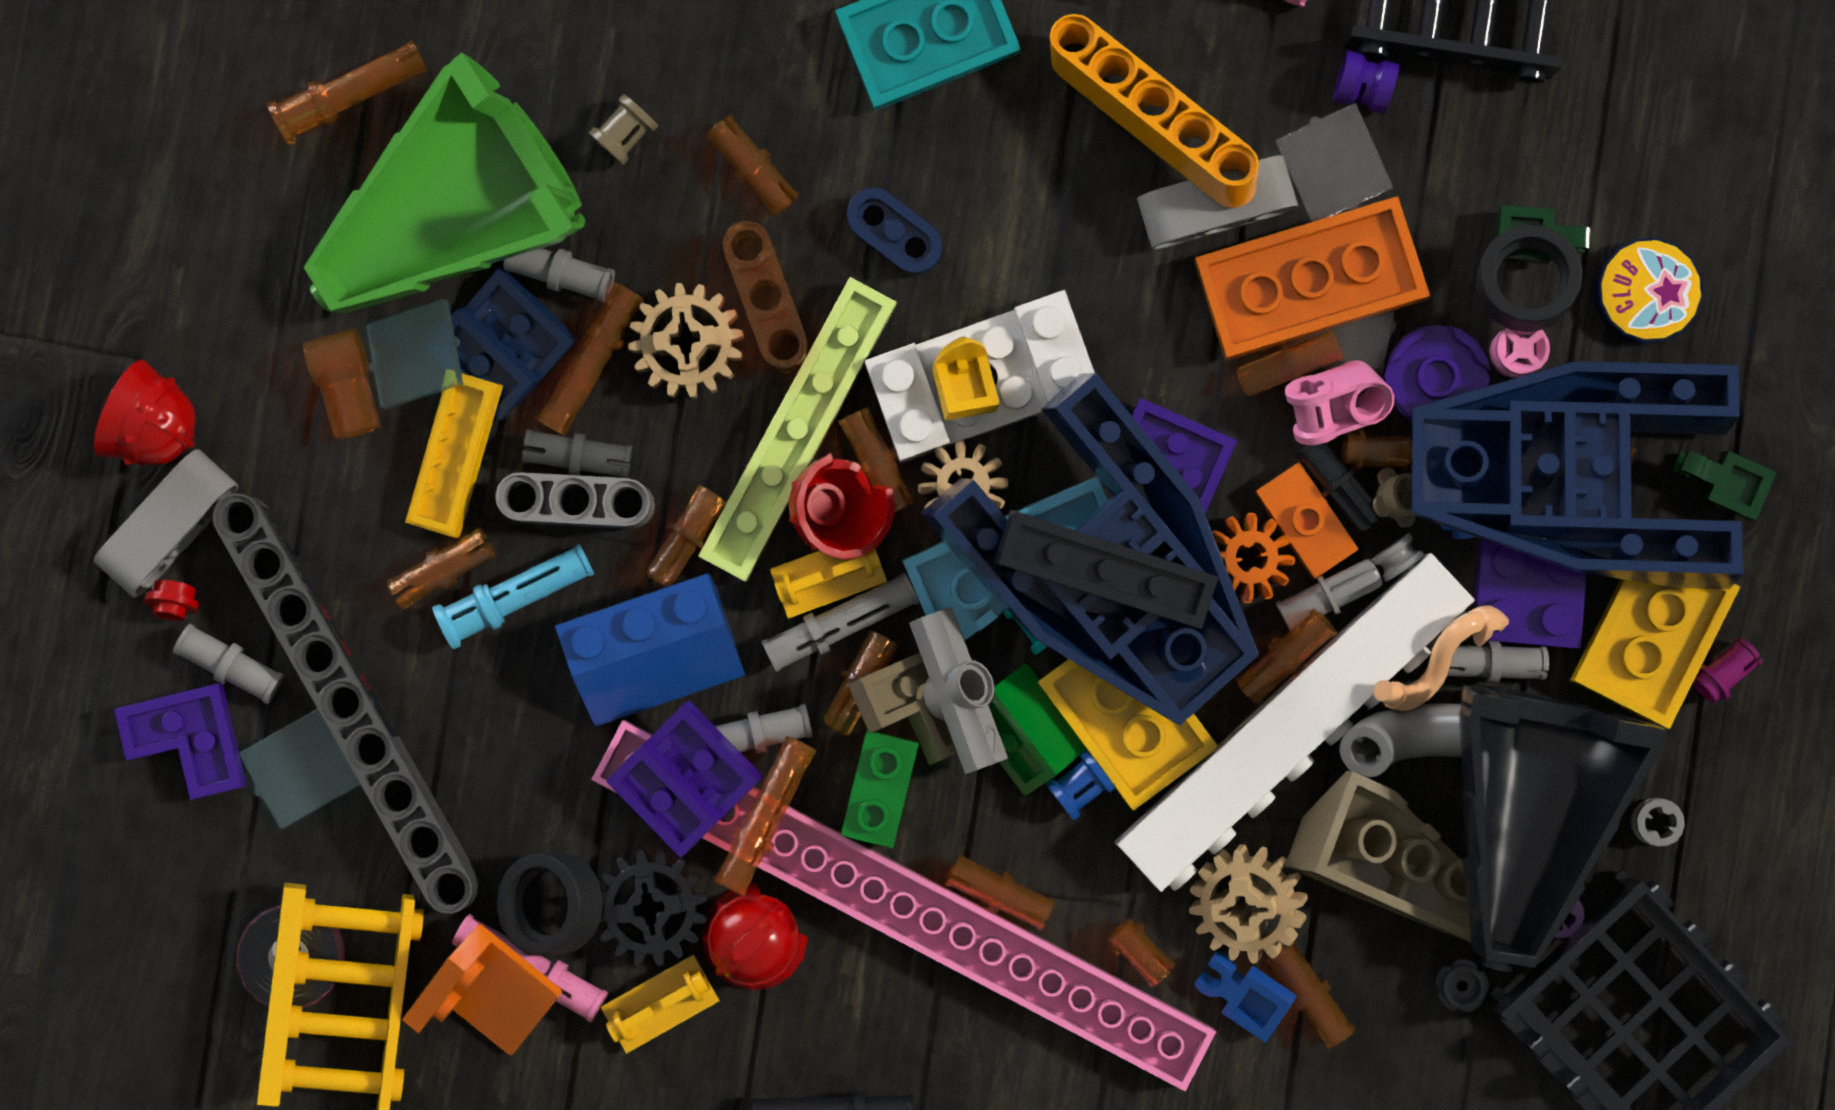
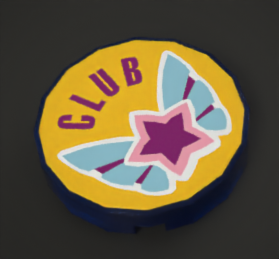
[1594,238,1703,344]

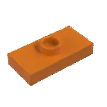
[1254,462,1359,579]

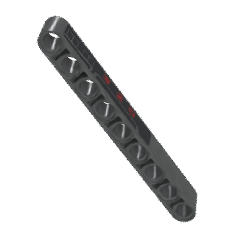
[213,493,480,914]

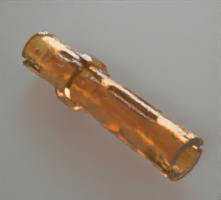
[536,282,644,436]
[713,736,816,896]

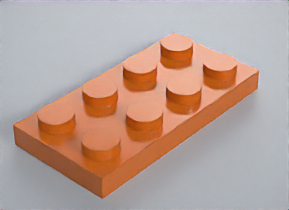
[1194,196,1430,361]

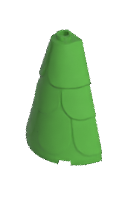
[303,53,585,314]

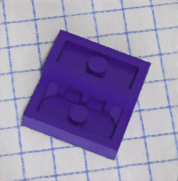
[606,700,764,858]

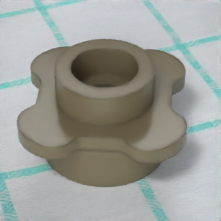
[1373,467,1415,528]

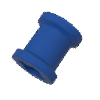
[1045,750,1116,821]

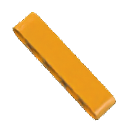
[1050,14,1259,208]

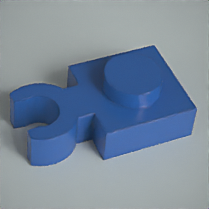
[1194,951,1297,1043]

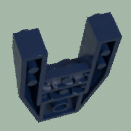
[1411,361,1743,589]
[920,373,1259,726]

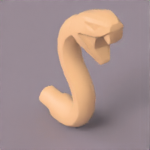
[1374,605,1509,711]

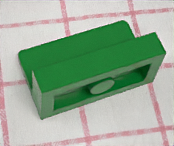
[988,664,1087,796]

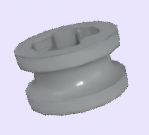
[1371,533,1425,582]
[1631,798,1685,847]

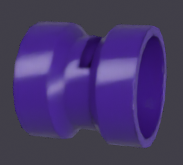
[1333,50,1399,115]

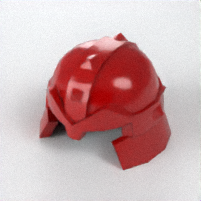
[93,359,196,466]
[788,453,895,559]
[701,883,808,991]

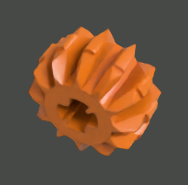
[1212,513,1295,604]

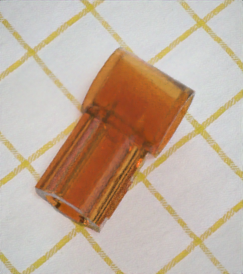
[303,327,382,440]

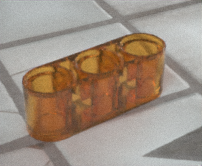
[723,221,809,374]

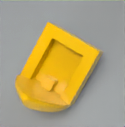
[932,337,1000,421]

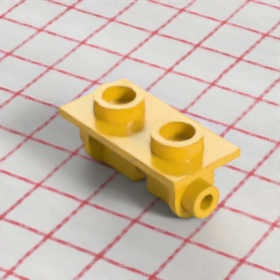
[770,549,887,619]
[601,954,720,1054]

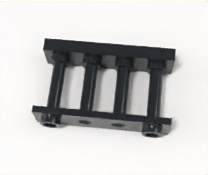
[1344,0,1563,84]

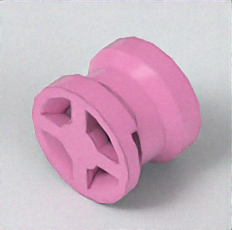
[1489,328,1550,379]

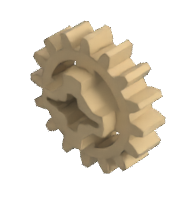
[628,283,744,399]
[1189,844,1308,963]

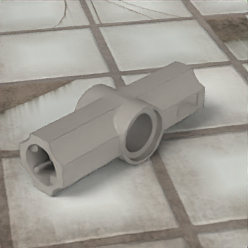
[909,607,1008,774]

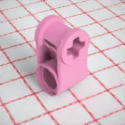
[1285,360,1394,445]

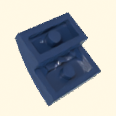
[424,268,580,420]

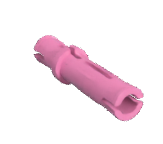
[452,914,608,1023]

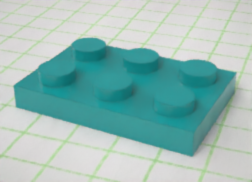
[835,0,1021,112]

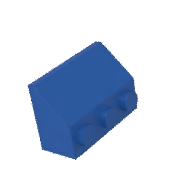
[555,573,746,727]

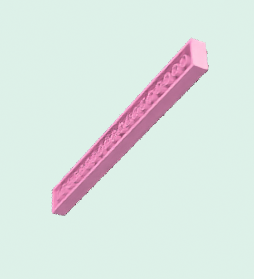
[591,720,1216,1092]

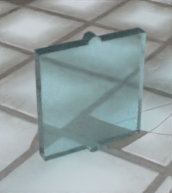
[366,299,463,409]
[239,709,361,829]

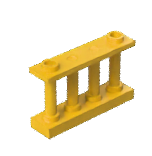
[257,883,424,1110]

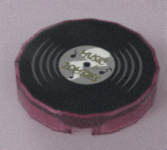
[236,905,345,1008]

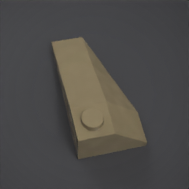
[1285,771,1471,943]

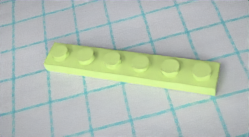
[698,277,897,582]

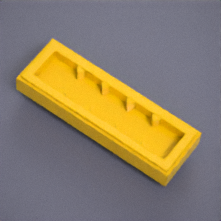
[405,370,503,538]

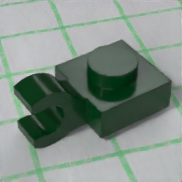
[1496,205,1591,265]
[1671,450,1777,521]

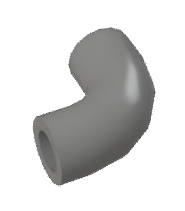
[1340,703,1461,778]

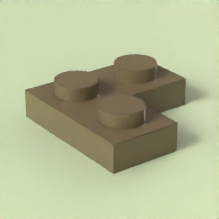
[848,653,957,765]

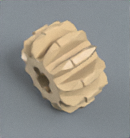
[918,440,1008,510]

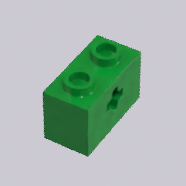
[841,730,919,848]

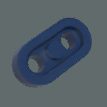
[847,188,942,275]

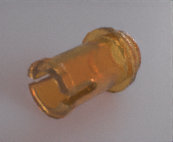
[1341,428,1412,471]
[1107,918,1176,987]

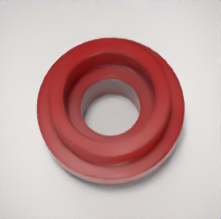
[144,580,199,621]

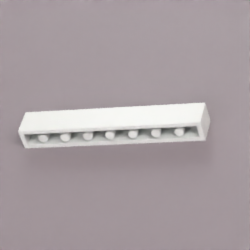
[1114,553,1475,892]

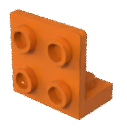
[402,923,562,1055]

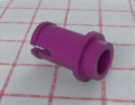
[1693,637,1763,703]

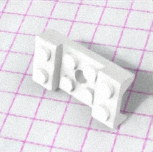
[864,290,1095,464]

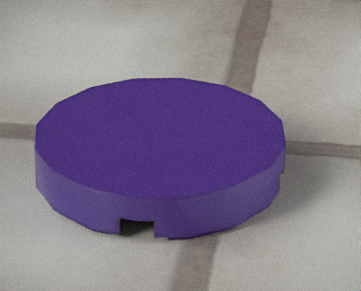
[1383,325,1490,424]

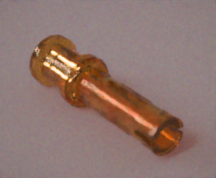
[266,40,428,146]

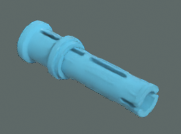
[432,544,594,650]

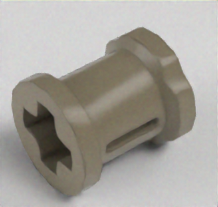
[589,94,658,165]

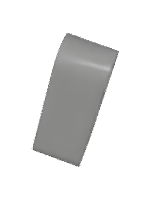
[1137,155,1299,250]
[94,449,239,598]
[495,472,655,529]

